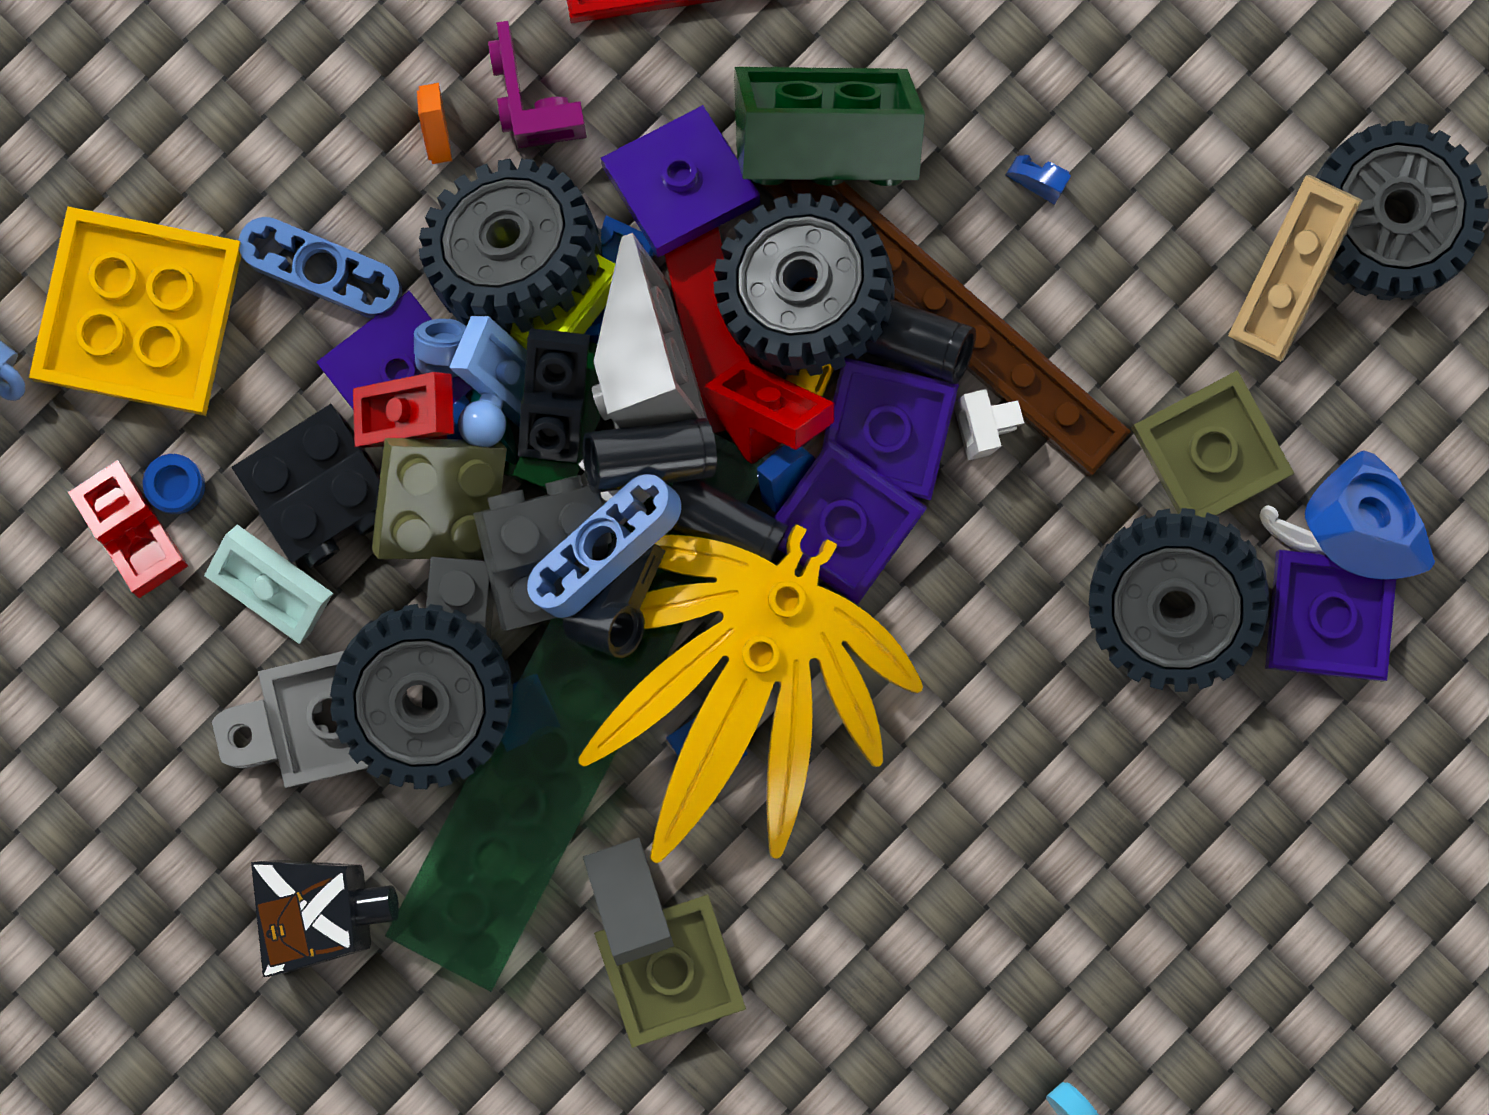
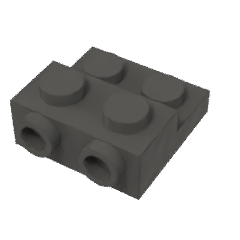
[473,475,612,631]

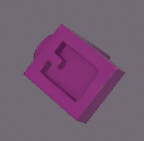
[488,21,587,149]

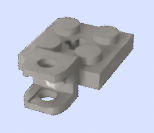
[212,651,368,789]

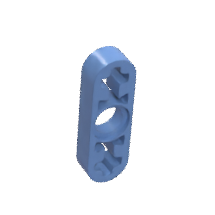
[239,217,402,319]
[527,474,681,618]

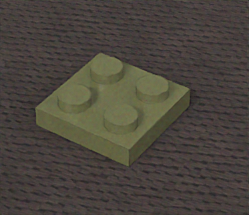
[1131,370,1295,517]
[372,438,507,559]
[594,894,746,1048]

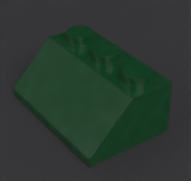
[734,67,925,186]

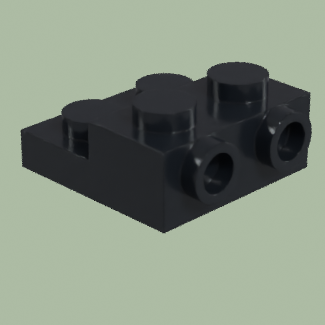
[231,403,380,569]

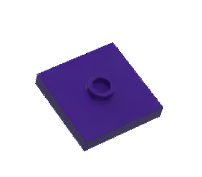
[601,105,761,258]
[316,290,475,449]
[821,357,959,500]
[774,439,927,605]
[1265,550,1396,682]

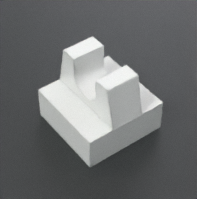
[954,389,1024,461]

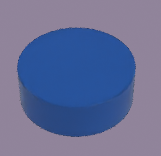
[143,454,205,514]

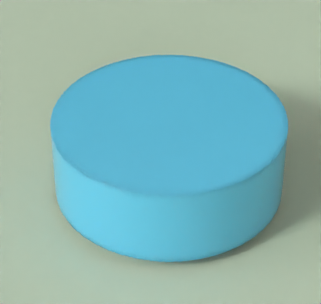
[1046,1082,1099,1115]

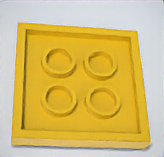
[29,206,241,416]

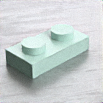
[204,524,333,644]

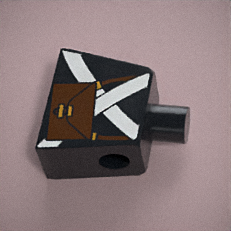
[251,860,399,977]

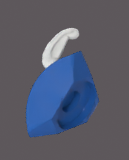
[1260,450,1435,579]

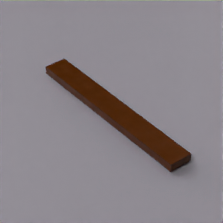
[750,179,1131,477]

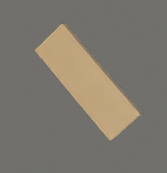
[1228,175,1362,362]

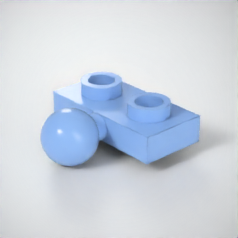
[449,316,527,447]

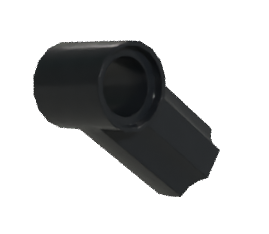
[563,534,666,658]

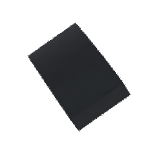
[518,328,590,463]

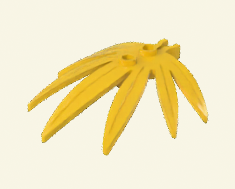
[578,524,923,863]

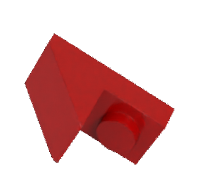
[704,359,834,464]
[353,372,454,448]

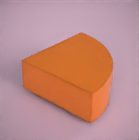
[417,83,452,164]

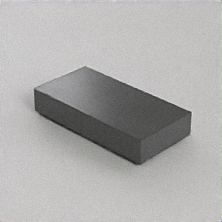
[583,837,674,966]

